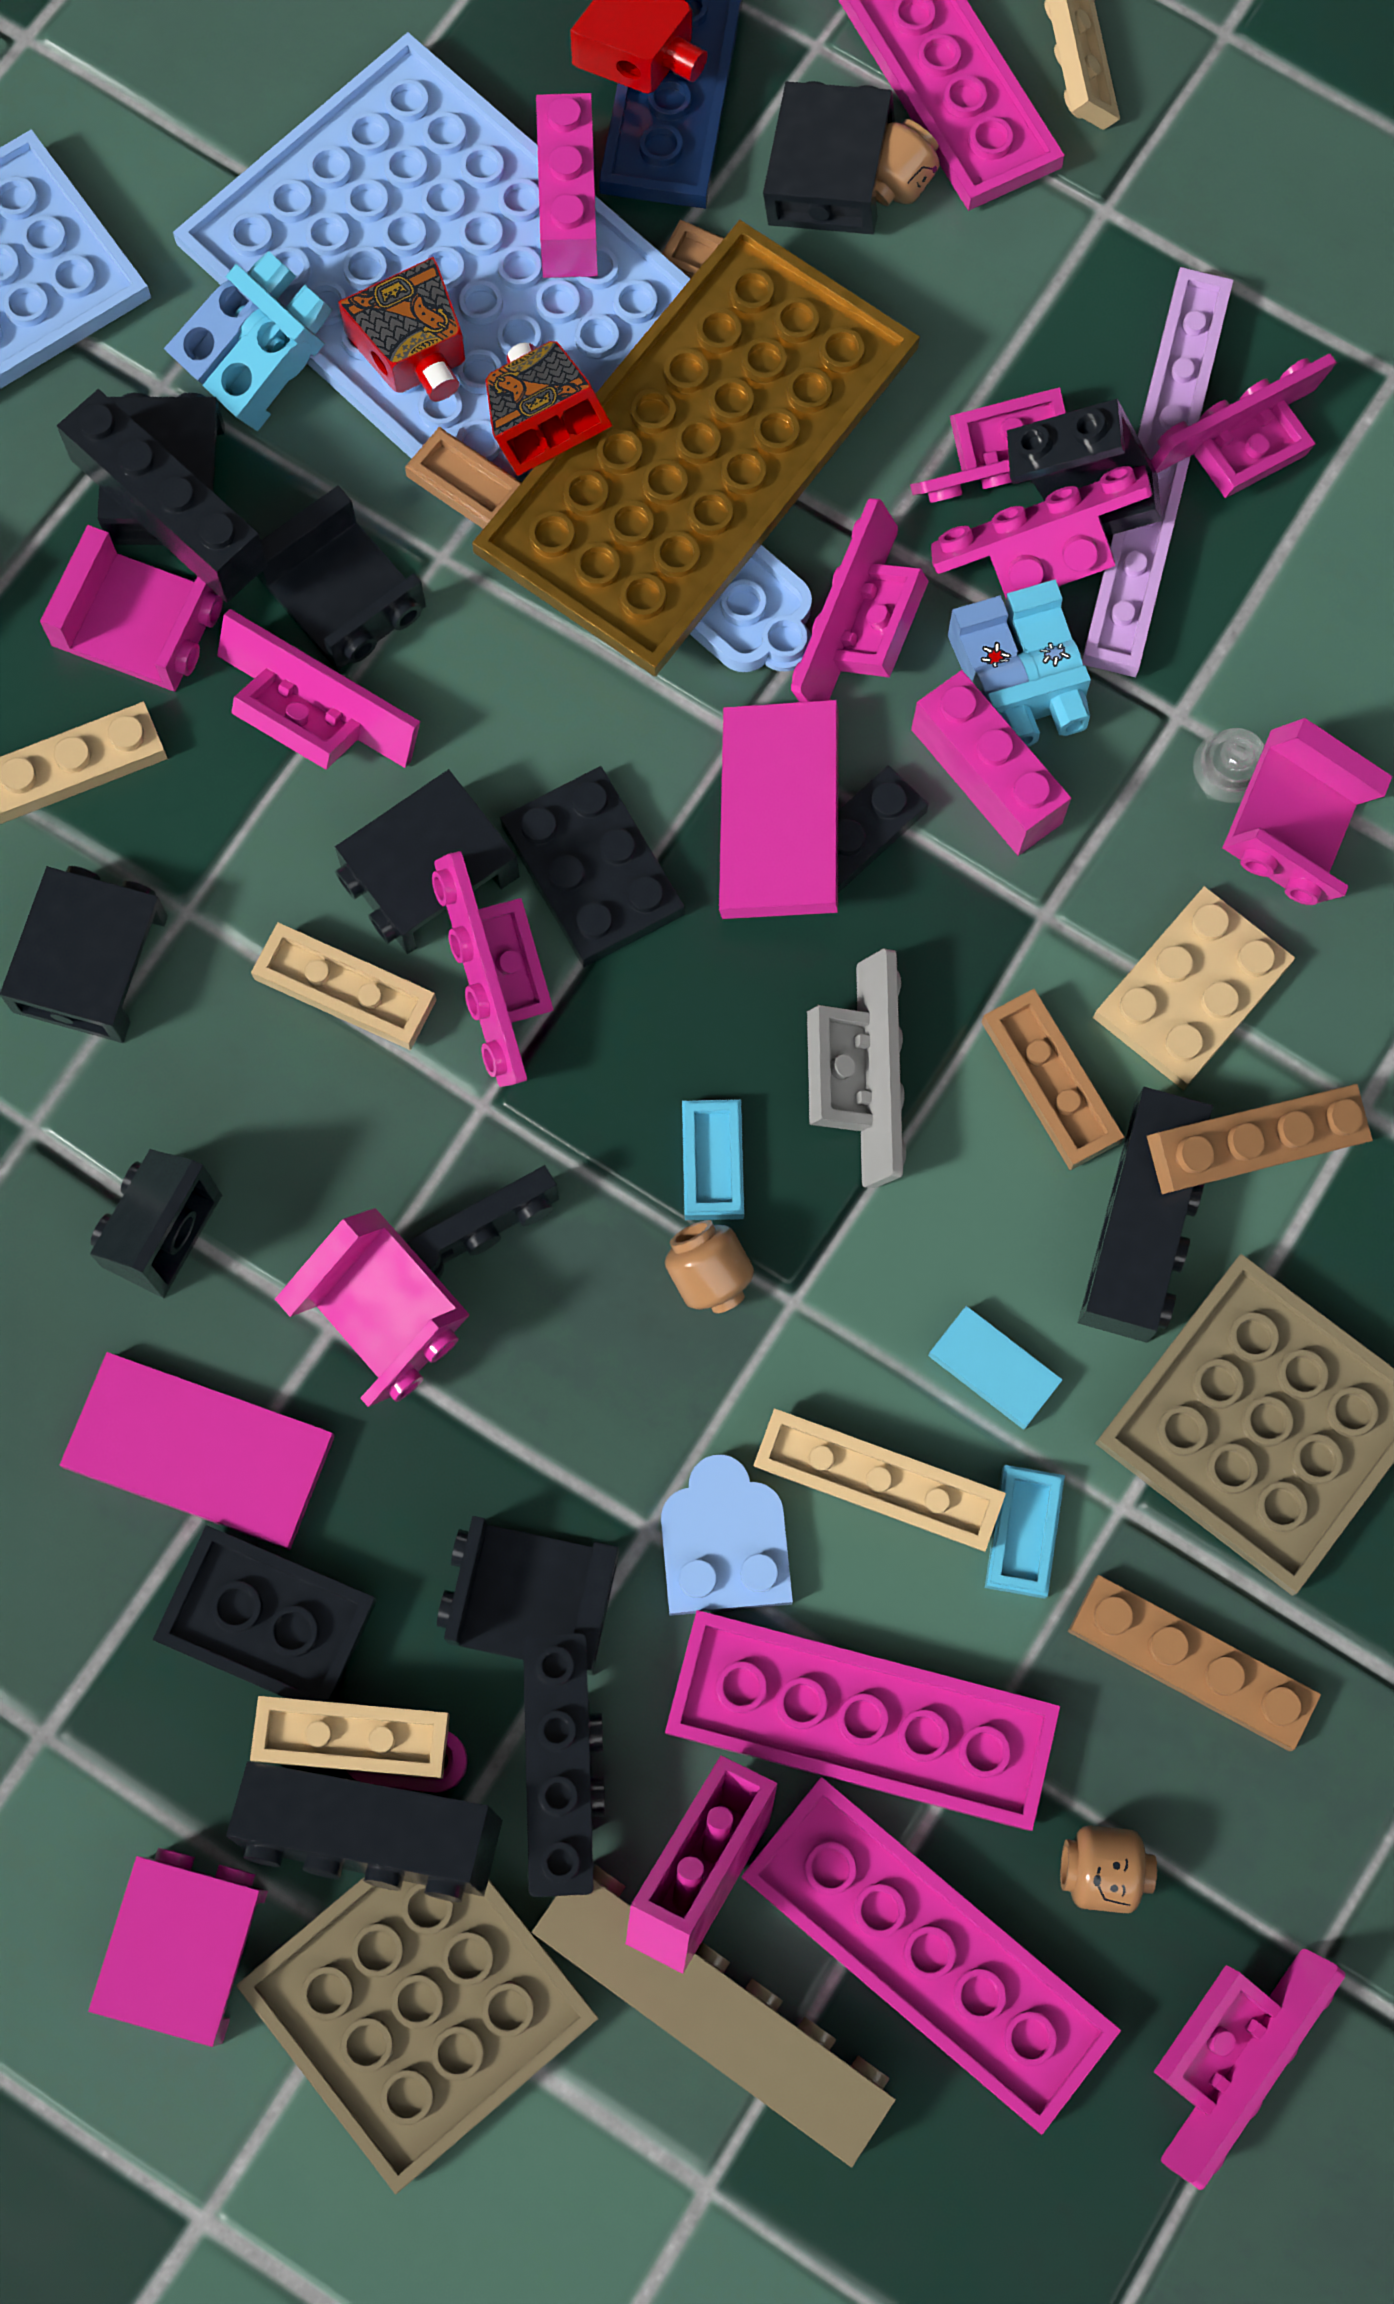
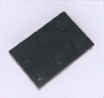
[500,766,685,968]
[152,1525,377,1702]

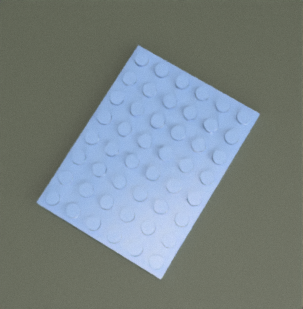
[173,32,690,482]

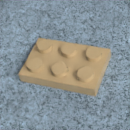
[1093,886,1295,1091]

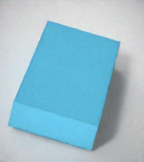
[682,1100,744,1220]
[928,1306,1062,1430]
[984,1465,1065,1599]

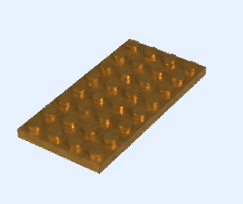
[472,220,920,677]

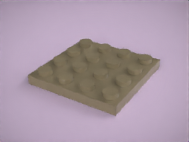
[1095,1254,1394,1596]
[236,1878,599,2194]

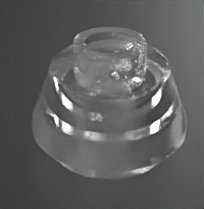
[1193,728,1264,803]

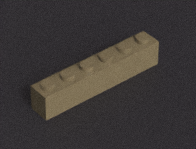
[531,1864,896,2168]

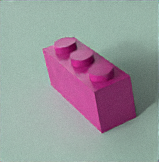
[536,93,598,278]
[911,670,1071,856]
[625,1755,777,1974]

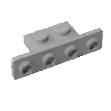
[807,948,906,1188]

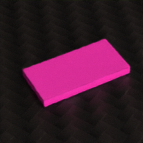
[719,700,839,919]
[60,1352,335,1550]

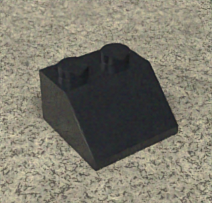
[90,1149,222,1298]

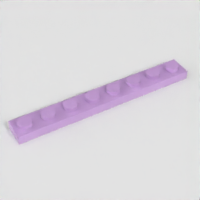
[1082,267,1233,678]

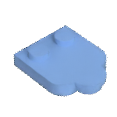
[690,545,812,672]
[661,1455,793,1616]

